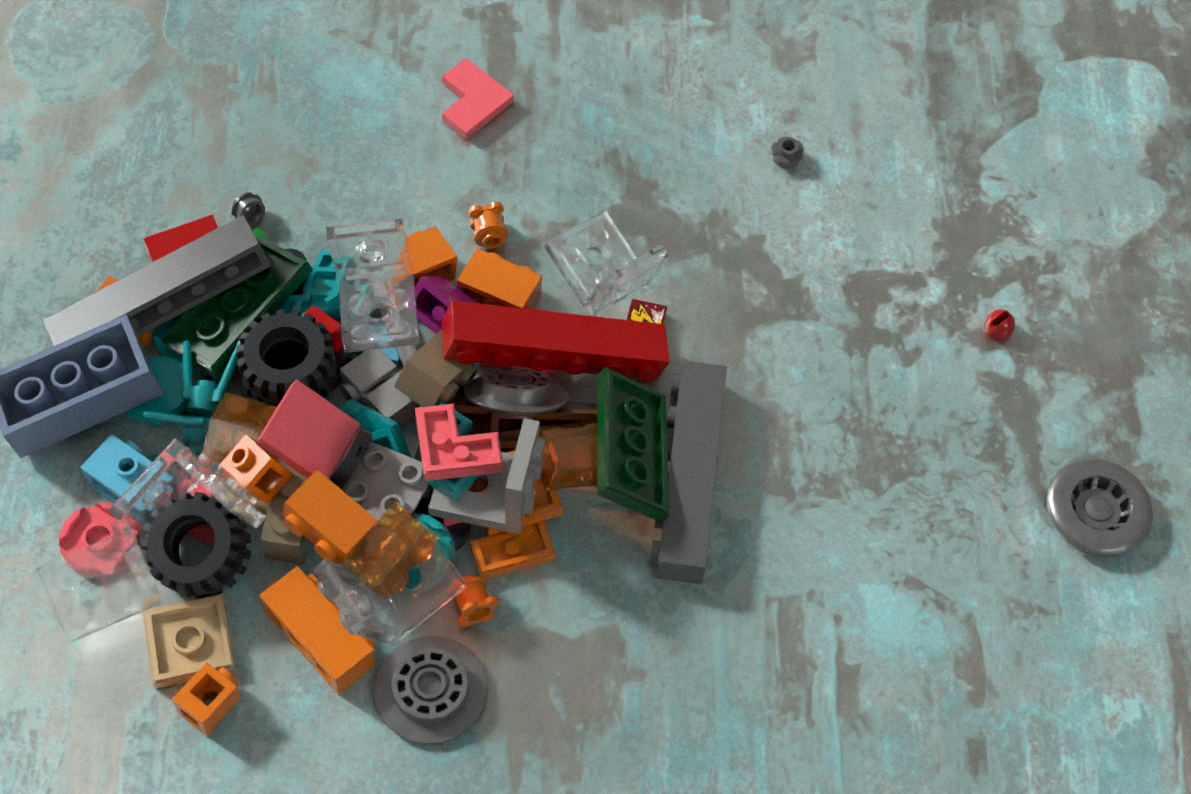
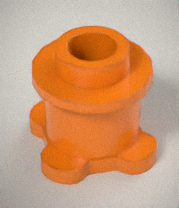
[469,202,509,249]
[449,575,500,628]

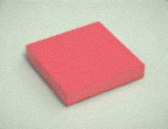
[256,379,360,479]

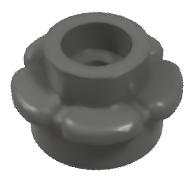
[771,137,804,169]
[231,192,265,226]

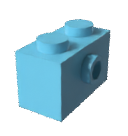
[80,434,175,525]

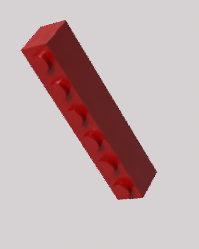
[442,300,670,382]

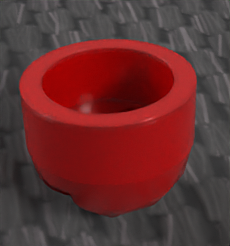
[984,309,1015,341]

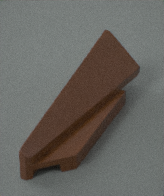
[449,394,598,450]

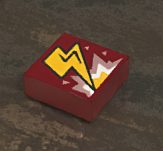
[627,299,667,324]

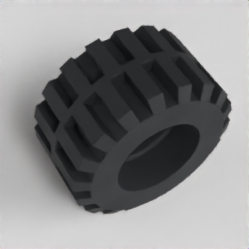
[236,309,337,412]
[140,492,252,598]

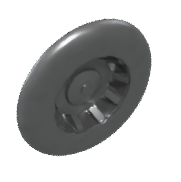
[464,366,569,416]
[1046,459,1153,555]
[373,636,487,743]

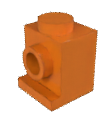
[172,662,241,738]

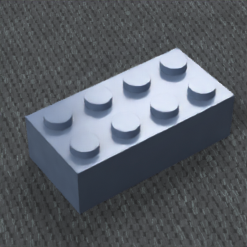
[0,314,164,458]

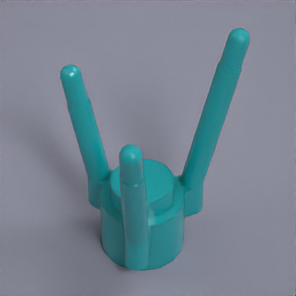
[181,340,241,417]
[143,411,216,462]

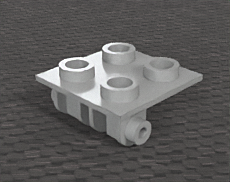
[341,442,433,533]

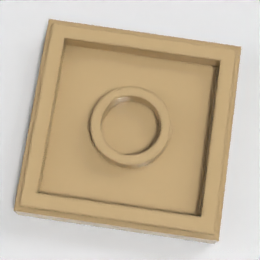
[142,594,236,689]

